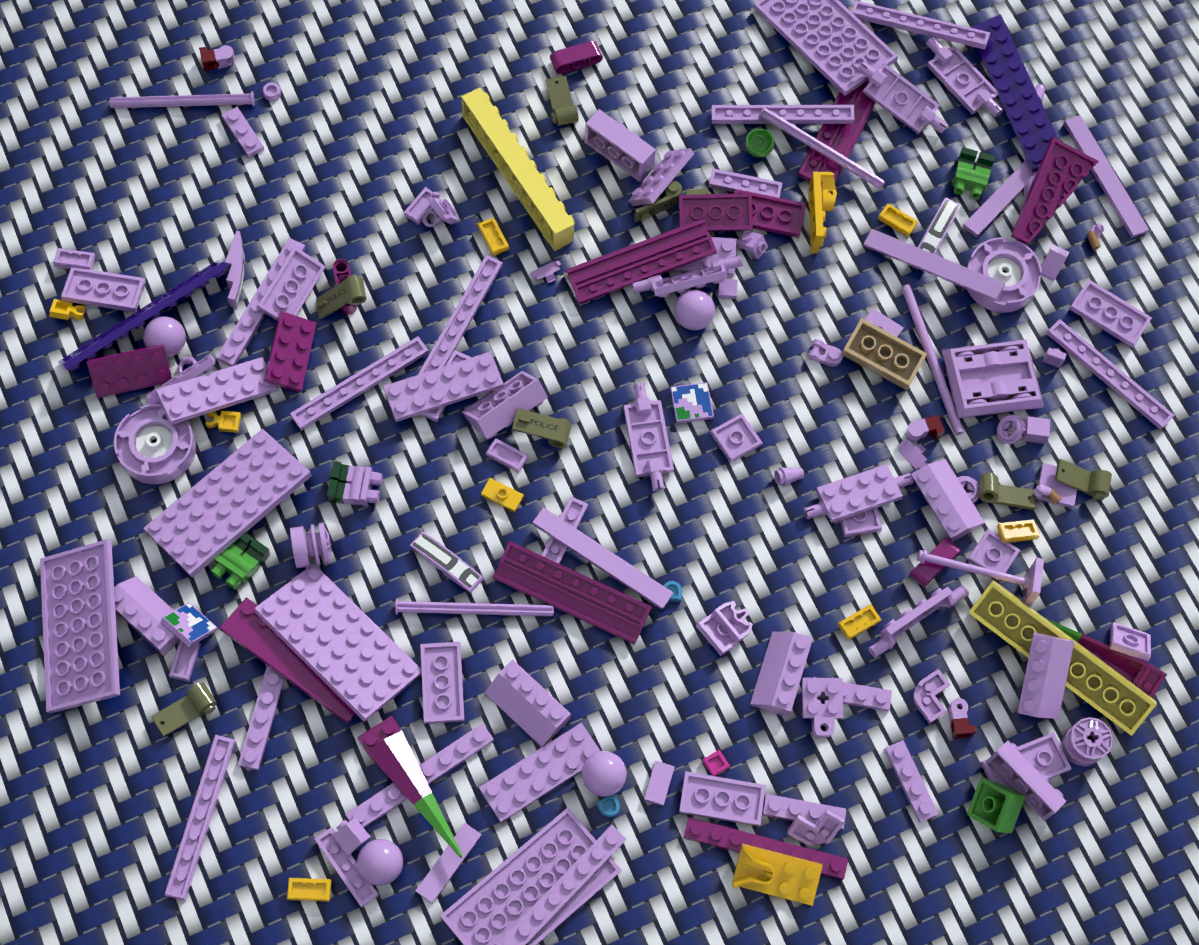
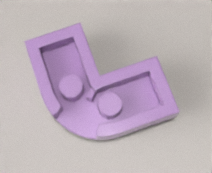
[913,669,950,724]
[787,809,844,846]

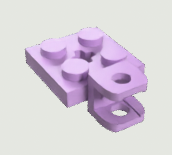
[802,678,843,738]

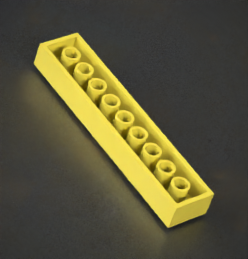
[461,88,575,252]
[968,580,1157,736]

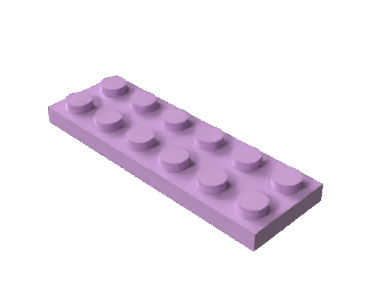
[383,351,504,422]
[155,357,278,425]
[479,722,600,823]

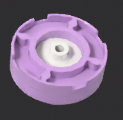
[966,237,1042,313]
[114,404,196,484]

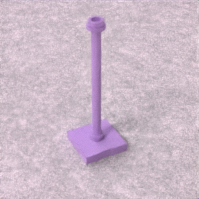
[917,549,1044,607]

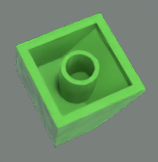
[967,777,1026,833]

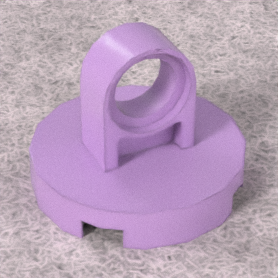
[422,192,458,227]

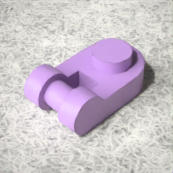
[808,339,843,367]

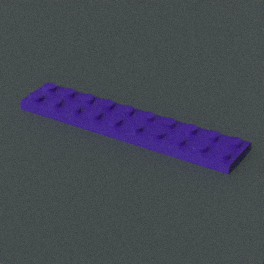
[971,14,1058,172]
[58,261,228,371]

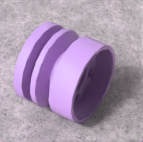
[290,523,332,568]
[1062,717,1113,767]

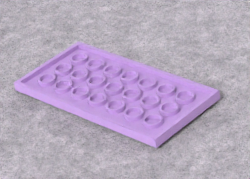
[754,0,898,96]
[143,429,312,578]
[40,539,120,713]
[254,564,422,722]
[440,808,622,945]

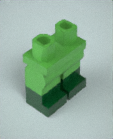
[952,147,996,200]
[211,533,270,590]

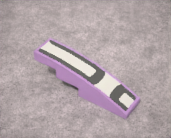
[918,198,962,254]
[225,231,245,308]
[410,531,484,593]

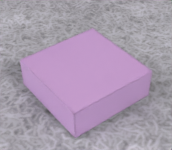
[718,279,738,299]

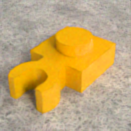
[49,299,85,321]
[205,411,241,433]

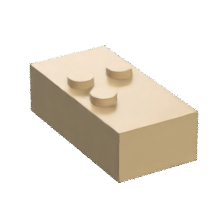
[841,318,927,390]

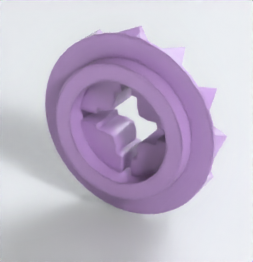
[997,415,1025,445]
[957,476,979,503]

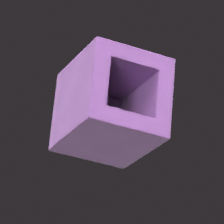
[1022,416,1050,444]
[333,818,371,855]

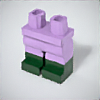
[327,461,383,507]

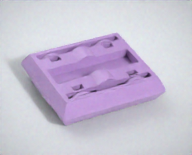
[942,339,1044,418]

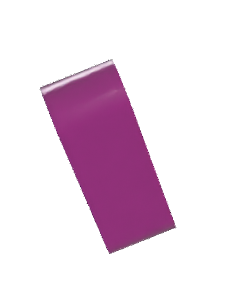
[550,41,603,74]
[333,259,357,315]
[909,537,961,588]

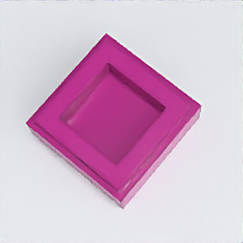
[702,749,730,776]

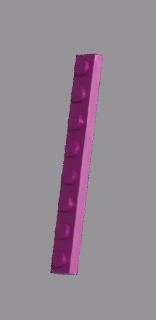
[683,817,848,880]

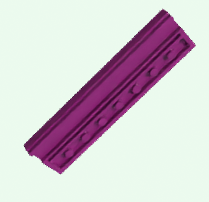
[797,80,876,193]
[566,219,717,305]
[493,541,652,644]
[219,597,356,724]

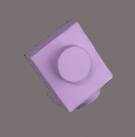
[736,231,768,259]

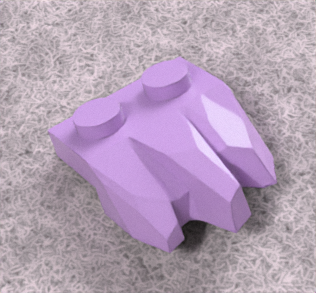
[696,601,753,656]

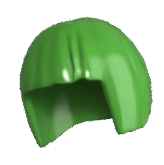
[745,128,774,158]

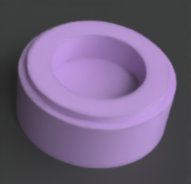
[263,82,281,101]

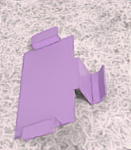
[530,260,561,283]
[898,440,927,470]

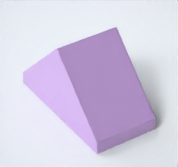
[1041,244,1069,281]

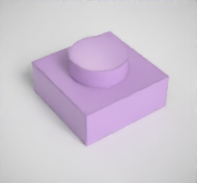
[1042,348,1066,368]

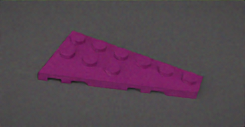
[1011,137,1099,244]

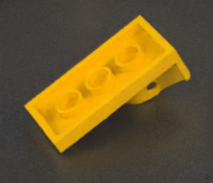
[808,172,837,254]
[732,843,823,906]

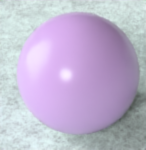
[674,290,715,331]
[143,316,186,358]
[582,751,627,797]
[357,839,403,886]

